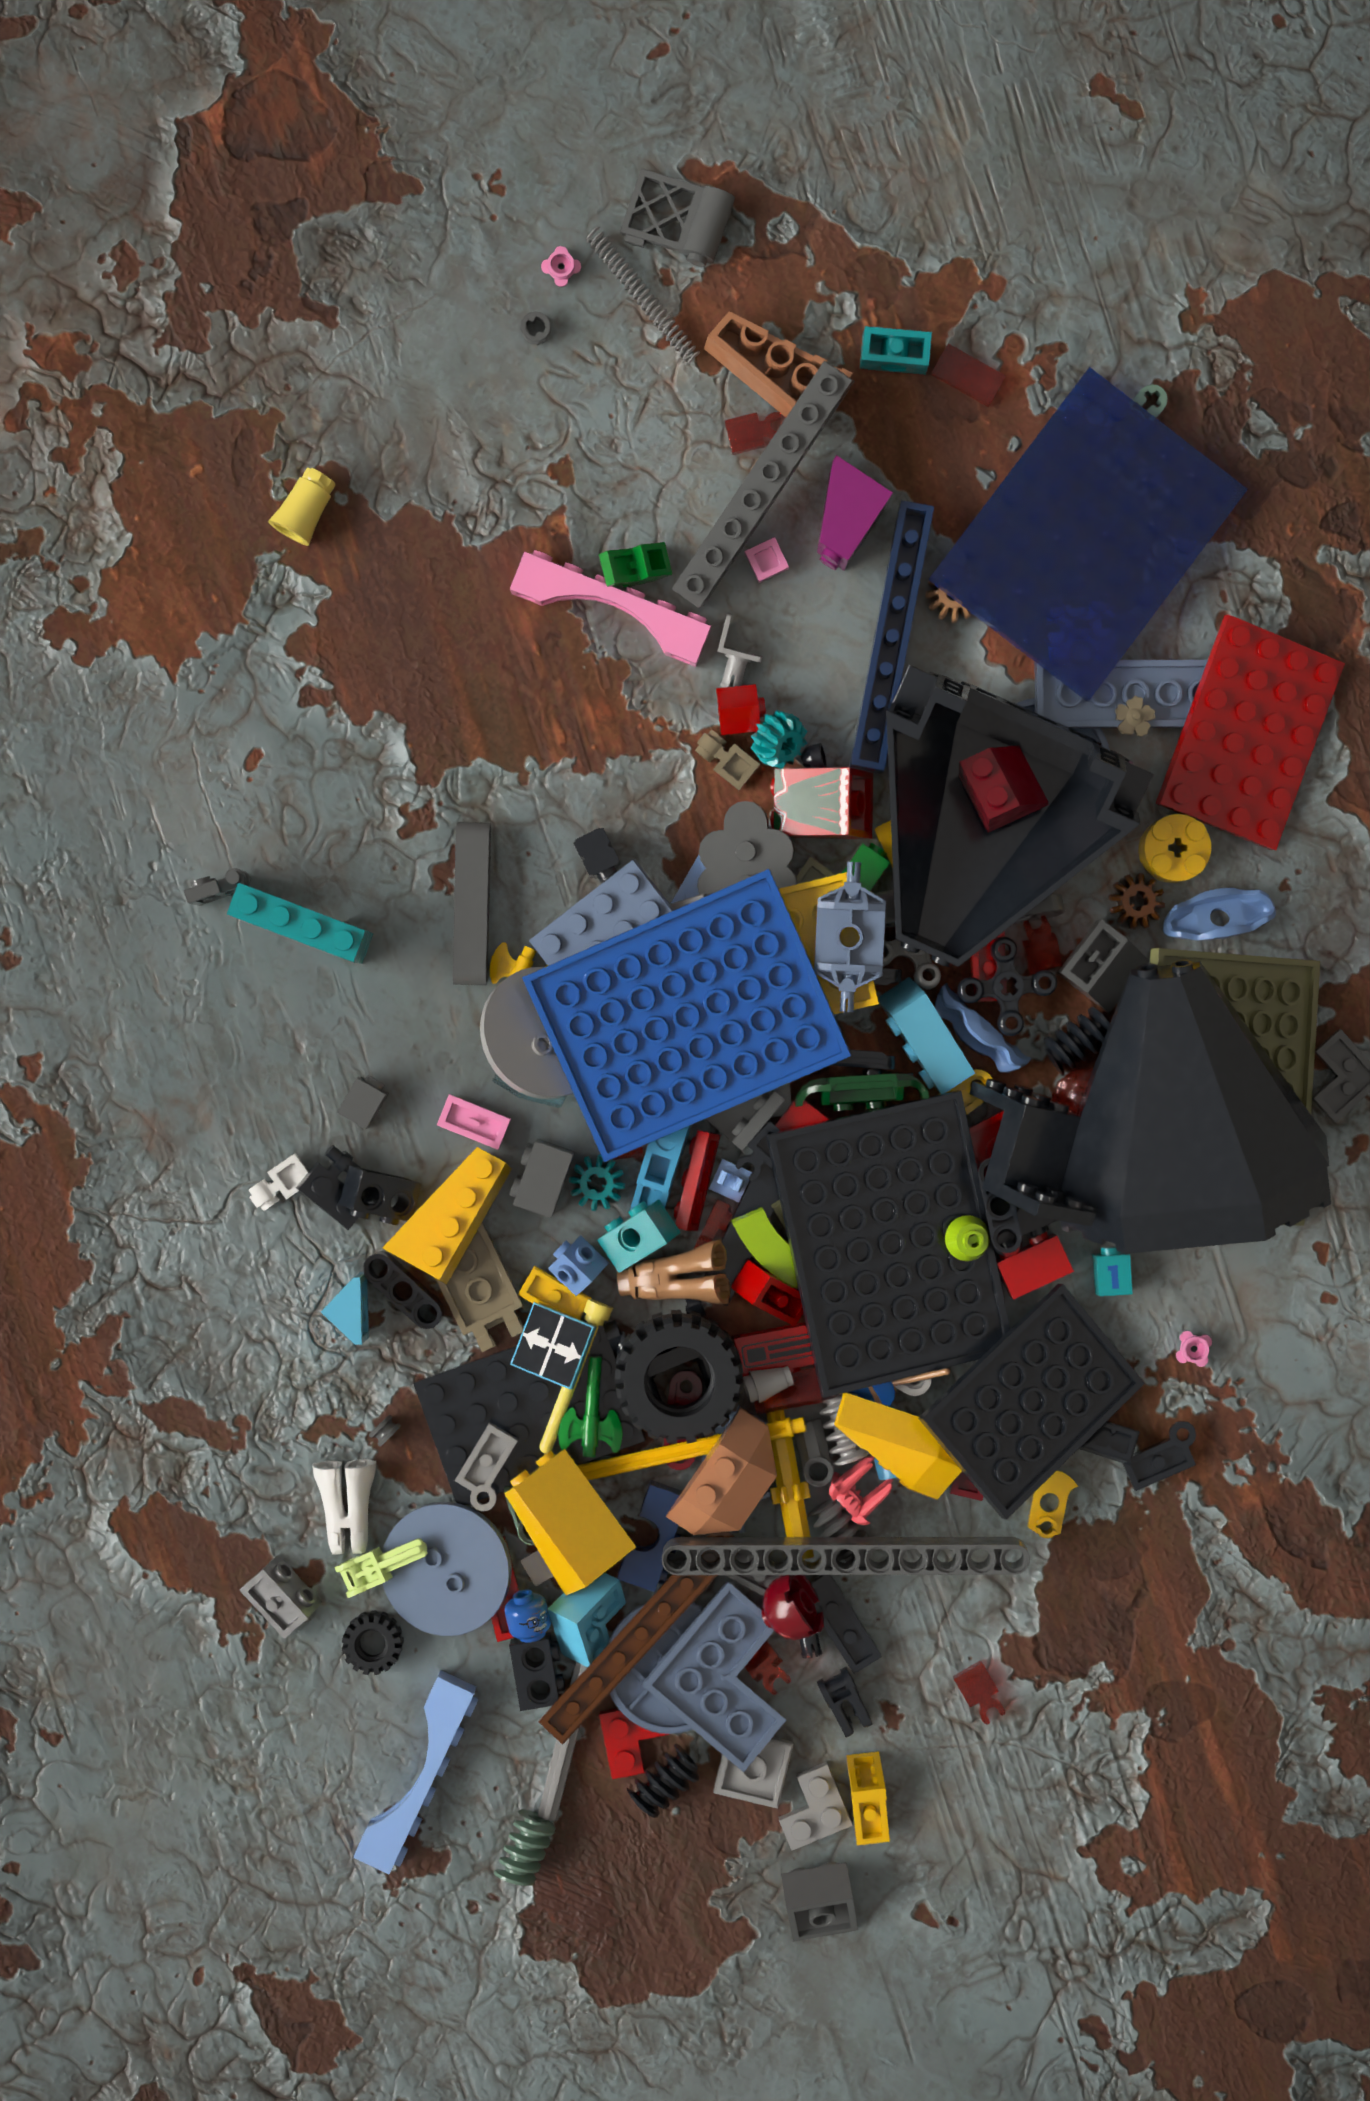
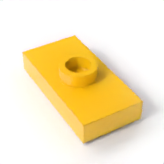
[518,1265,592,1320]

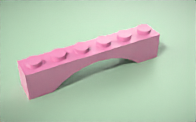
[510,550,711,667]

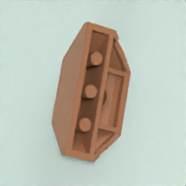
[666,1407,777,1535]

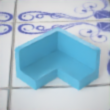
[548,1573,626,1667]

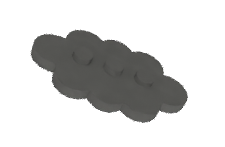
[697,801,798,896]

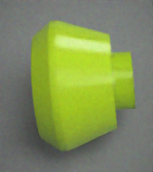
[945,1215,990,1261]

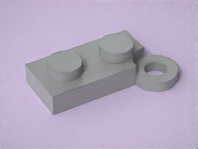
[455,1422,518,1511]

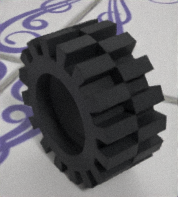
[342,1611,404,1675]

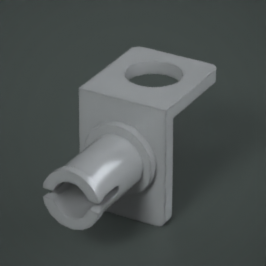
[717,613,763,687]

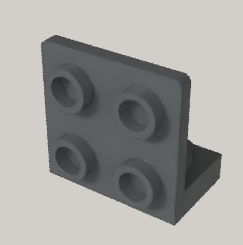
[706,1090,785,1151]

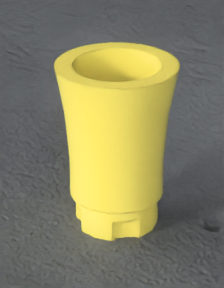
[268,468,336,546]

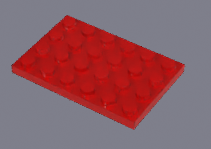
[1155,615,1345,850]

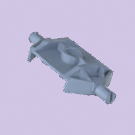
[814,862,887,1012]

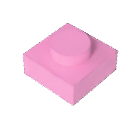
[745,537,789,583]

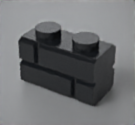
[573,828,621,883]

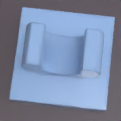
[709,1158,753,1203]

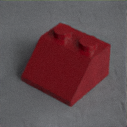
[958,746,1049,833]

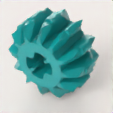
[751,710,808,769]
[569,1154,625,1211]

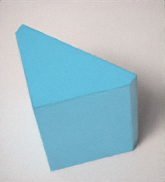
[321,1272,369,1345]

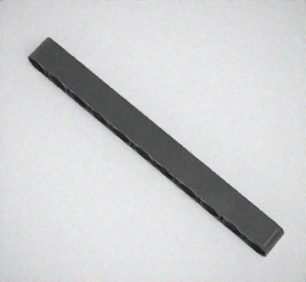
[662,1537,1030,1575]

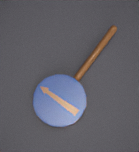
[850,1368,950,1406]

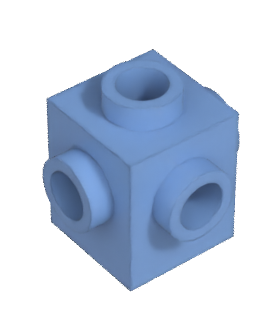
[548,1235,609,1296]

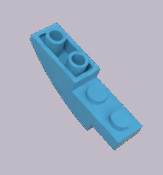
[630,1125,692,1210]

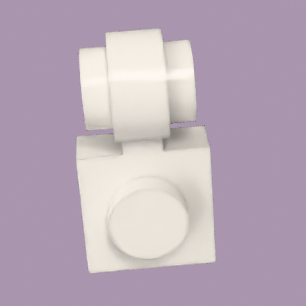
[249,1153,309,1211]

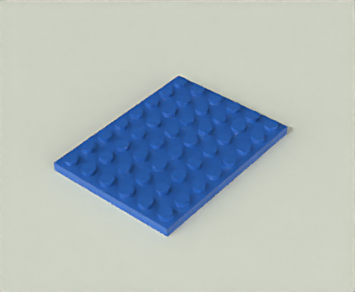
[522,868,852,1162]

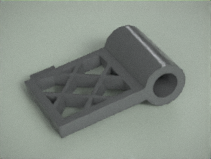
[620,169,735,267]

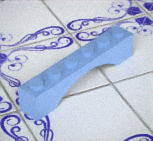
[353,1670,478,1874]

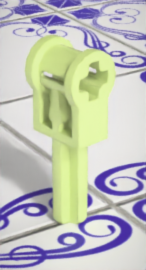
[334,1538,428,1598]

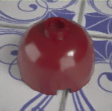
[761,1575,824,1640]

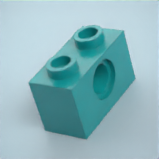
[859,326,932,375]
[597,1199,681,1273]

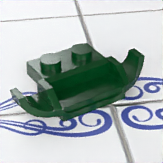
[795,1073,929,1111]

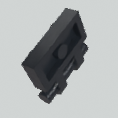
[296,1145,369,1230]

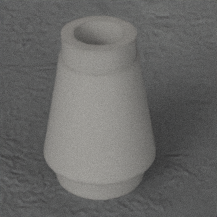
[743,1366,794,1403]

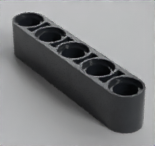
[704,1162,779,1307]

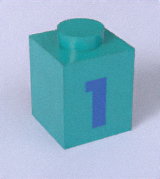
[1092,1247,1133,1296]

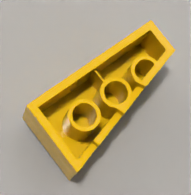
[383,1147,512,1285]

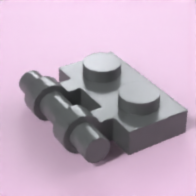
[184,868,251,906]

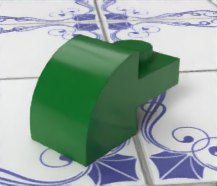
[599,542,673,588]

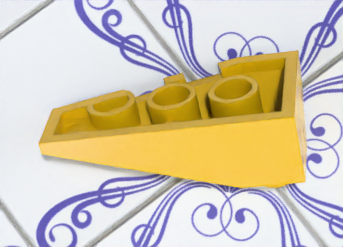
[834,1393,962,1499]

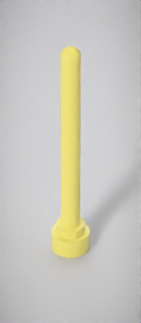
[540,1299,613,1453]

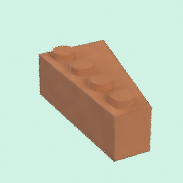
[704,311,853,417]

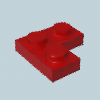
[599,1708,669,1779]

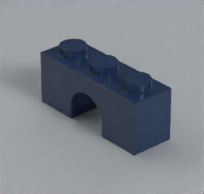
[617,1480,682,1592]

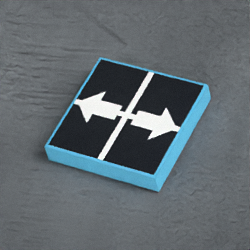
[510,1302,596,1390]

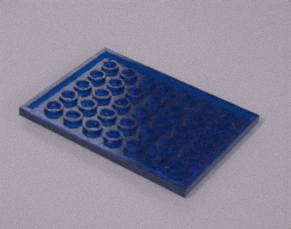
[928,367,1248,701]

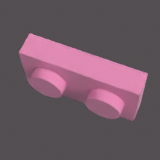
[437,1094,511,1150]

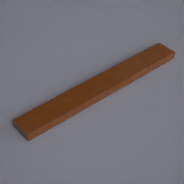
[538,1531,740,1745]

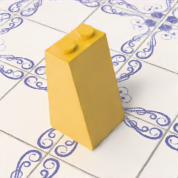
[505,1449,636,1596]

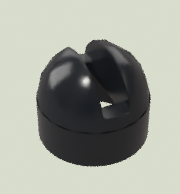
[801,743,827,768]

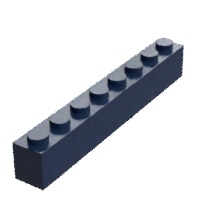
[849,500,934,774]

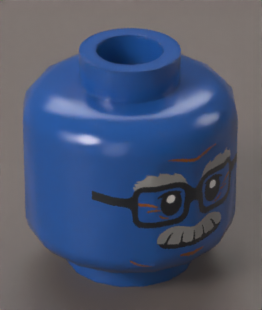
[505,1590,551,1643]

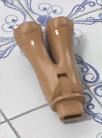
[617,1240,731,1304]

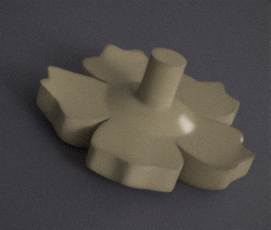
[1115,696,1156,737]

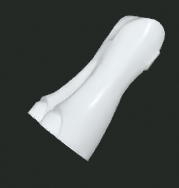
[312,1459,376,1555]

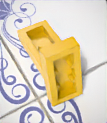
[846,1751,890,1845]

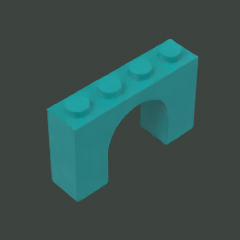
[227,883,374,964]

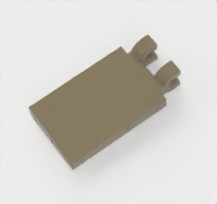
[435,1221,524,1352]

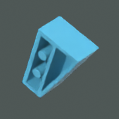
[878,977,975,1094]

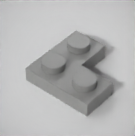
[779,1762,853,1851]

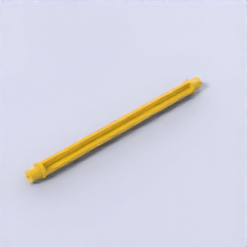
[577,1417,807,1481]

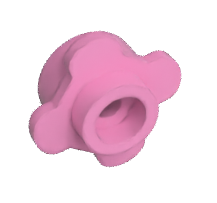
[541,246,581,287]
[1176,1331,1212,1367]

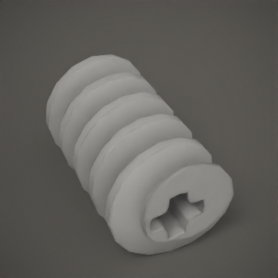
[816,1392,870,1465]

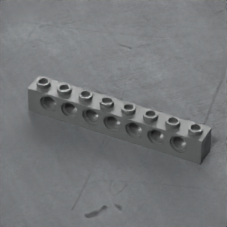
[672,361,855,608]

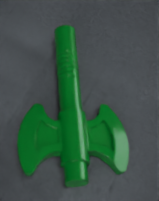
[558,1356,623,1458]

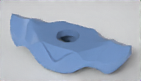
[1163,888,1276,940]
[934,983,1031,1073]

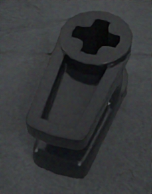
[817,1667,873,1738]

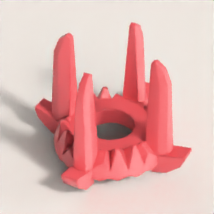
[829,1456,893,1525]

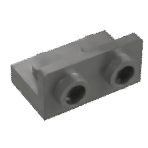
[240,1555,321,1638]

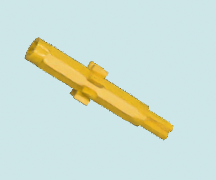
[764,1393,814,1559]

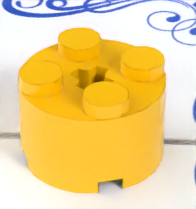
[1138,814,1211,883]

